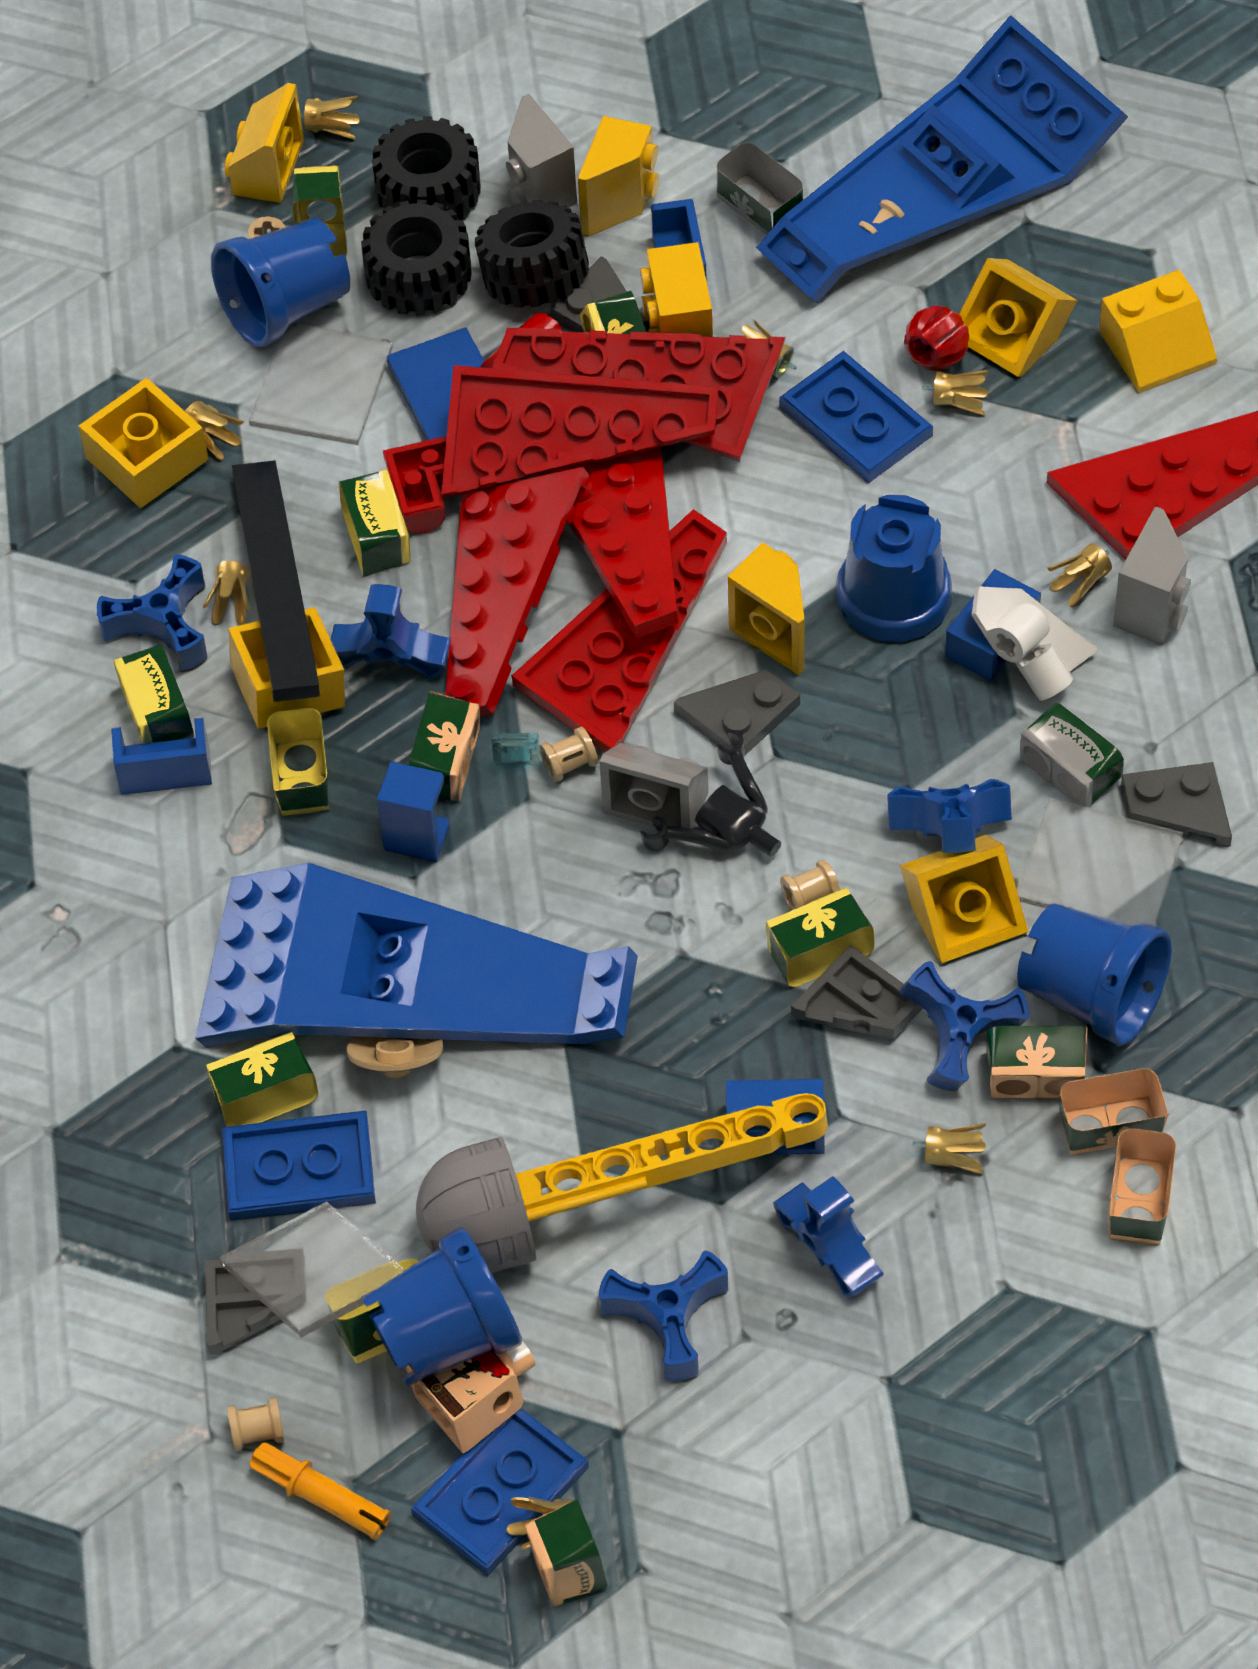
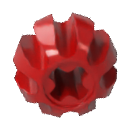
[904,305,969,371]

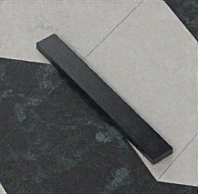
[232,460,320,702]

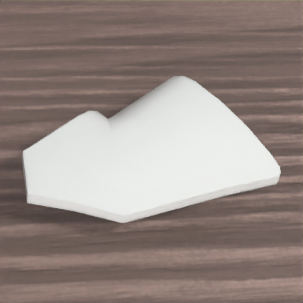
[972,586,1097,701]

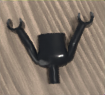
[640,730,782,857]

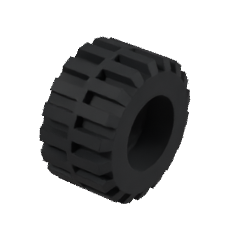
[372,116,481,218]
[361,200,472,316]
[475,200,589,308]

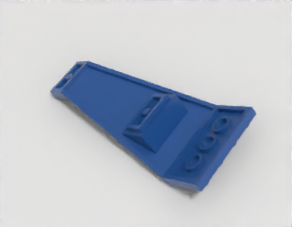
[756,15,1128,303]
[195,862,638,1047]

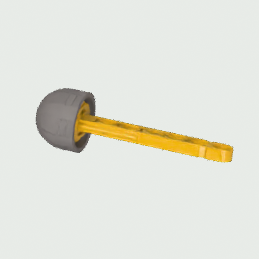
[416,1093,828,1273]

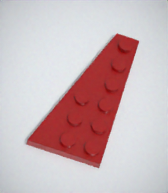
[492,328,786,462]
[441,365,719,499]
[1046,411,1258,560]
[540,447,679,639]
[445,467,590,717]
[511,509,727,753]

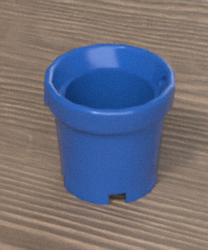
[211,217,351,347]
[835,495,952,642]
[1017,903,1172,1047]
[361,1227,522,1388]

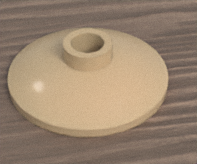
[347,1036,443,1078]

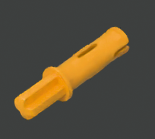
[249,1443,392,1541]

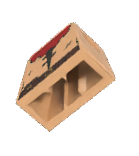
[406,1341,535,1454]

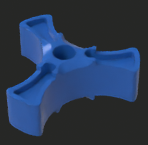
[97,555,208,671]
[330,584,451,680]
[887,779,1012,853]
[899,961,1029,1091]
[773,1176,884,1298]
[599,1250,728,1381]

